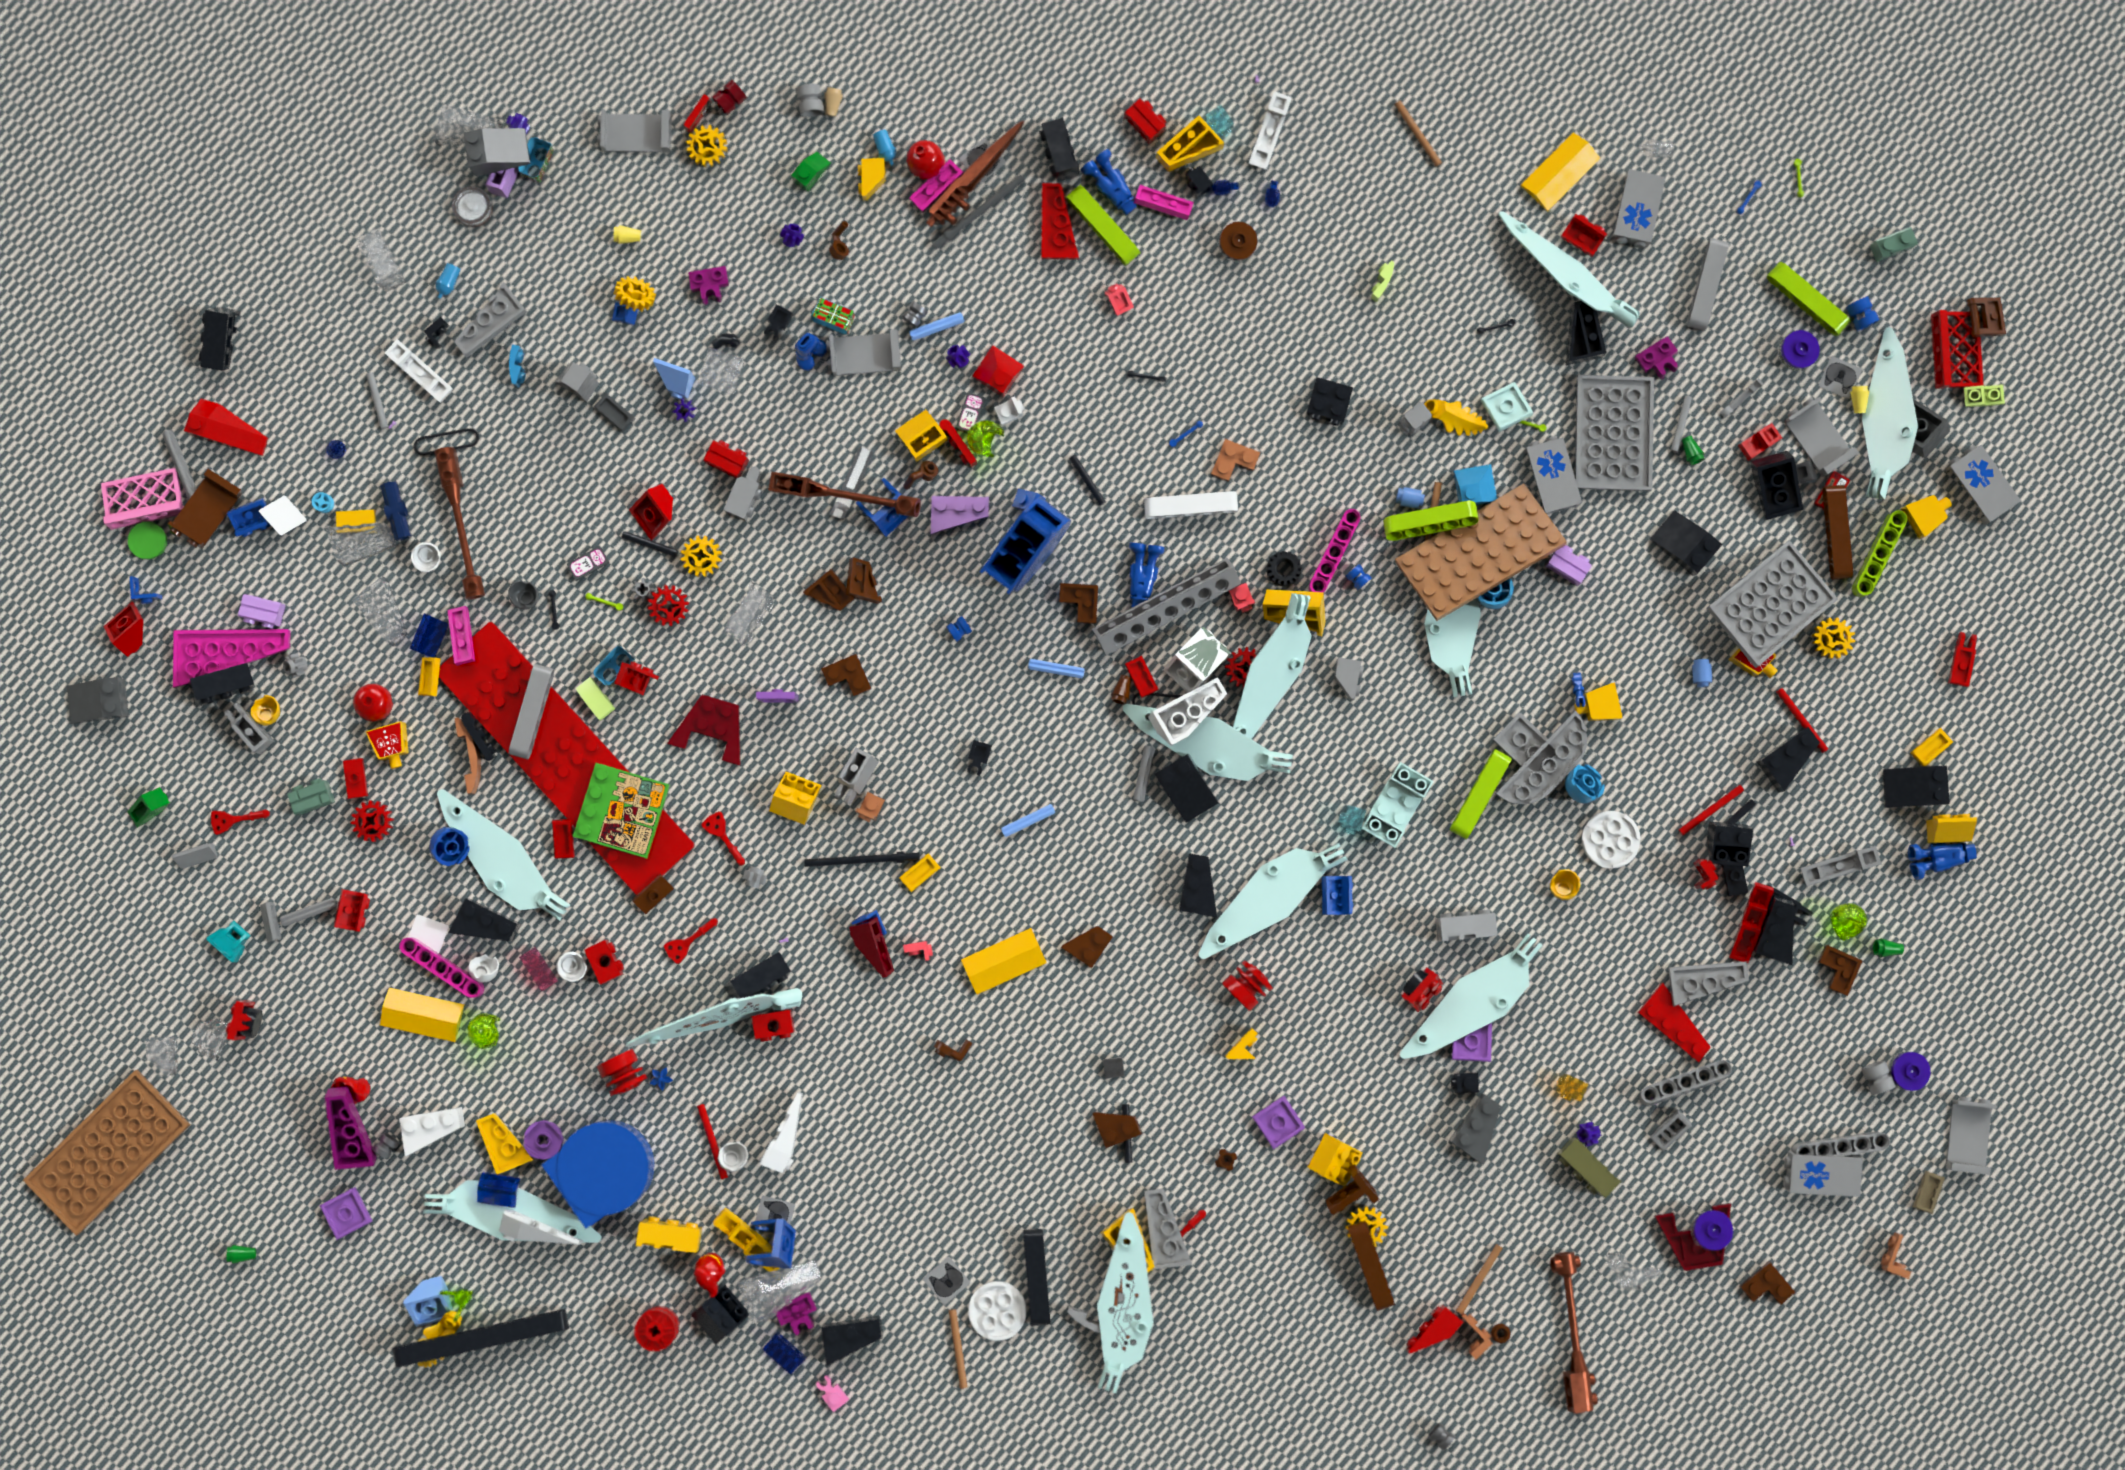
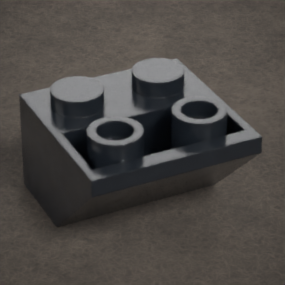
[1707,821,1753,867]
[691,1285,750,1345]

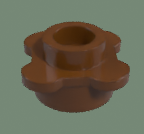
[1215,1149,1237,1171]

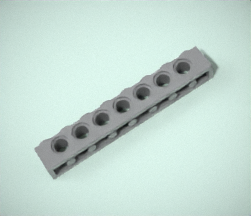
[1092,558,1241,655]

